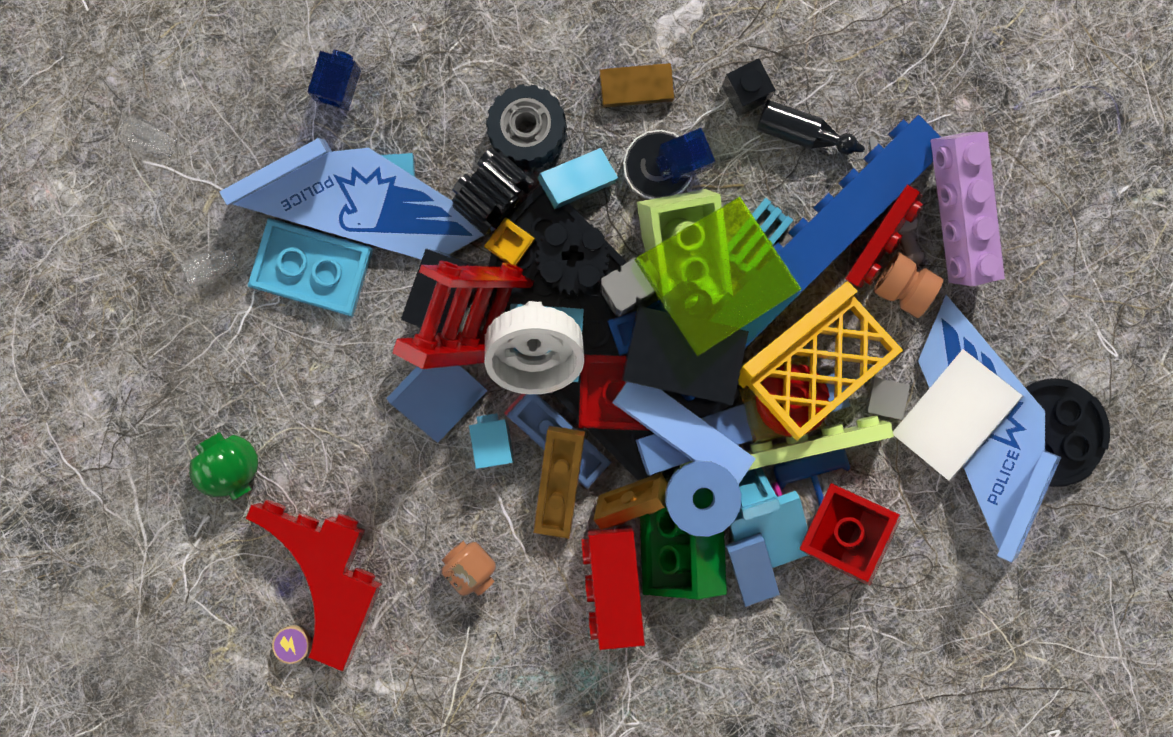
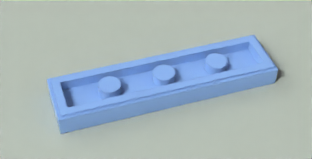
[612,382,756,485]

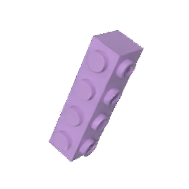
[931,132,1005,286]

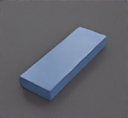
[507,394,612,489]

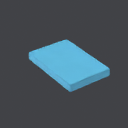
[248,218,373,317]

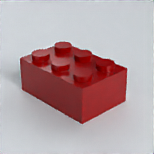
[581,525,645,650]

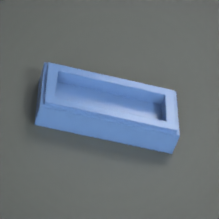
[726,533,780,607]

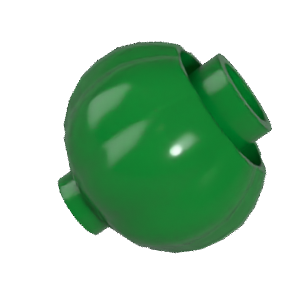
[189,432,259,501]

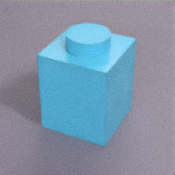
[469,413,514,469]

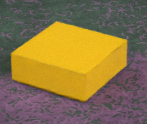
[484,217,535,266]

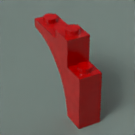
[246,500,382,671]

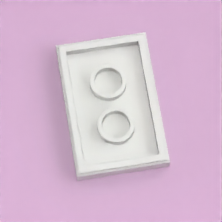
[893,349,1024,481]

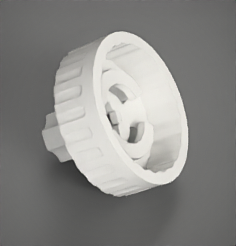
[485,301,584,394]

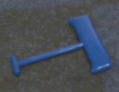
[774,448,850,507]

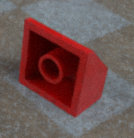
[800,483,901,586]

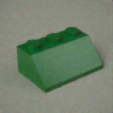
[640,488,727,600]

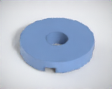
[665,460,741,537]

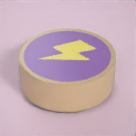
[272,625,311,664]

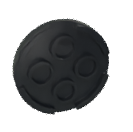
[1024,378,1110,487]

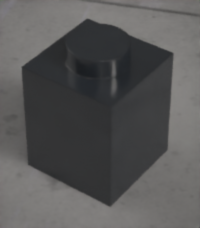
[722,58,775,117]

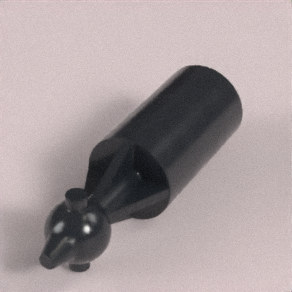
[756,99,865,155]

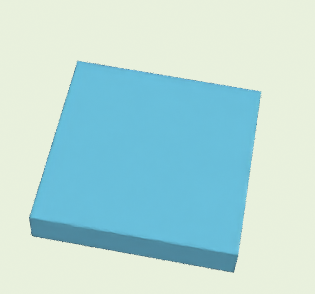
[729,491,808,568]

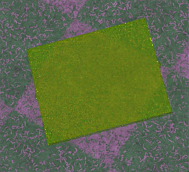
[635,197,801,356]

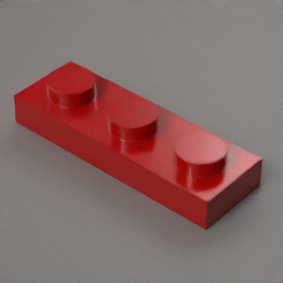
[845,184,924,288]

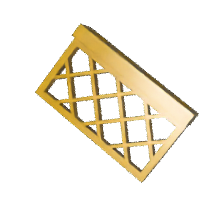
[738,281,903,441]

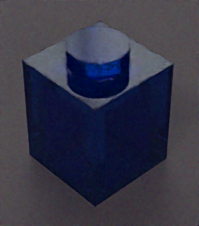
[307,50,361,111]
[656,128,716,185]

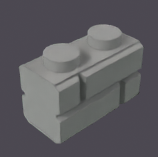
[600,258,660,317]

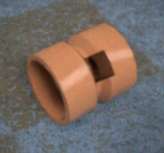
[873,252,943,318]

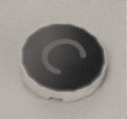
[623,130,695,200]

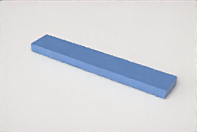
[635,373,850,475]

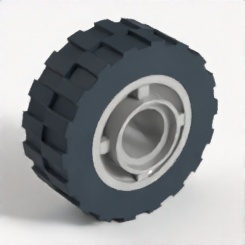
[486,84,567,170]

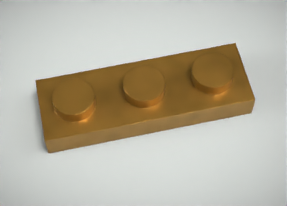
[533,426,585,539]

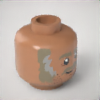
[441,540,496,596]

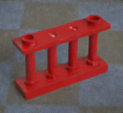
[392,261,534,369]

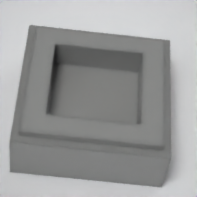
[865,377,910,420]

